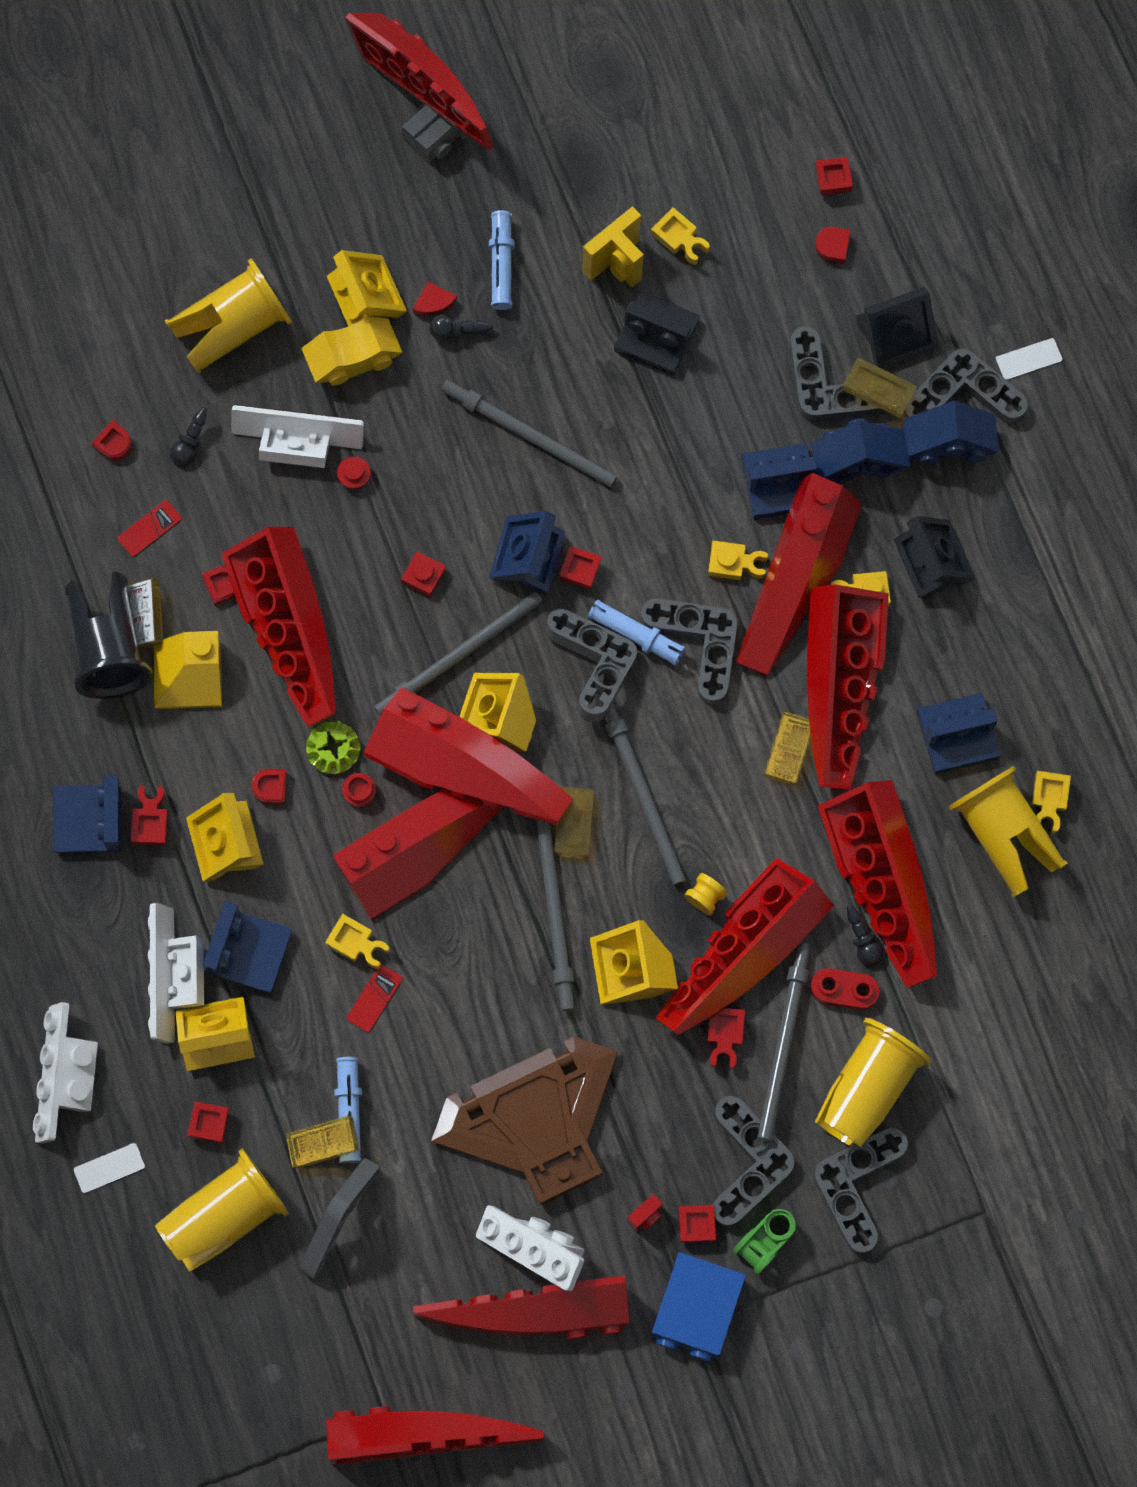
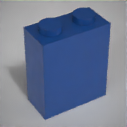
[651,1252,746,1362]

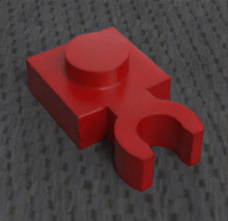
[131,785,168,846]
[707,1008,745,1070]

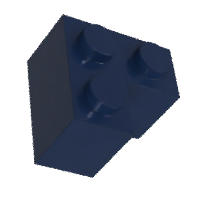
[902,401,999,465]
[811,418,910,484]

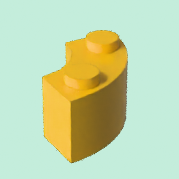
[301,316,402,386]

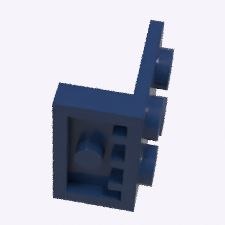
[53,775,122,853]
[203,901,292,993]

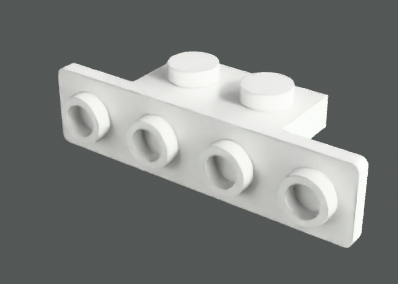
[231,405,364,468]
[148,903,204,1044]
[33,1002,98,1144]
[476,1205,584,1291]

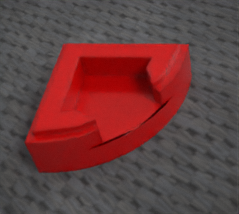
[413,282,457,316]

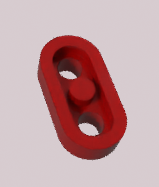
[810,968,880,1010]

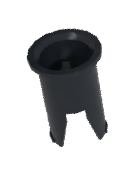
[65,571,152,699]

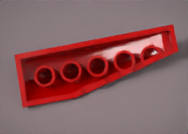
[736,473,862,676]
[221,527,336,727]
[818,780,937,988]
[656,857,835,1035]

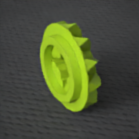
[306,720,360,774]

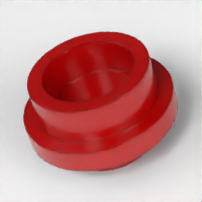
[337,456,371,489]
[342,773,376,807]

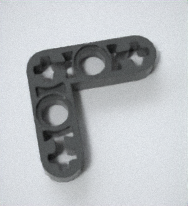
[790,326,894,421]
[904,349,1028,424]
[641,598,737,705]
[545,609,637,723]
[713,1096,794,1227]
[813,1128,908,1254]
[299,1158,381,1279]

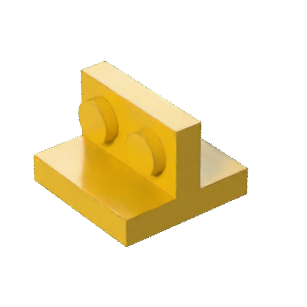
[582,206,644,288]
[327,250,407,326]
[186,793,264,882]
[176,997,255,1071]

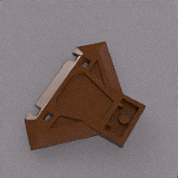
[431,1037,618,1206]

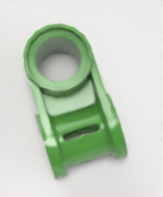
[732,1209,796,1276]

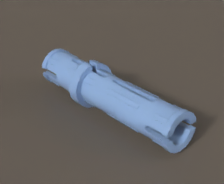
[489,210,515,310]
[588,600,686,666]
[334,1057,362,1163]

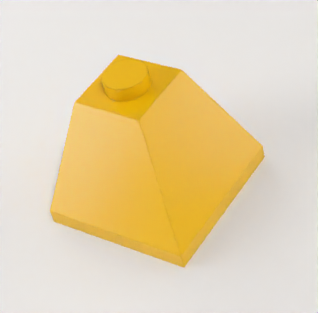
[154,631,222,709]
[459,673,536,752]
[590,920,678,1005]

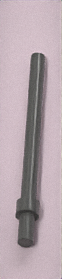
[441,379,617,488]
[374,592,543,716]
[598,701,686,886]
[536,820,575,1012]
[757,942,811,1142]

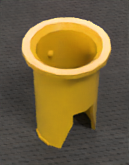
[165,258,292,374]
[948,766,1067,897]
[815,1018,932,1147]
[155,1148,289,1272]

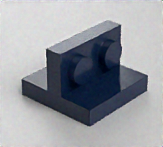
[741,443,817,520]
[489,511,566,594]
[916,693,1001,775]

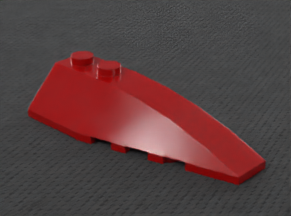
[345,13,494,151]
[807,584,889,790]
[363,687,574,825]
[333,788,505,920]
[413,1276,629,1340]
[326,1406,544,1465]

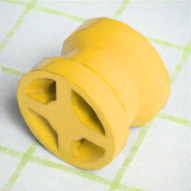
[684,873,727,916]

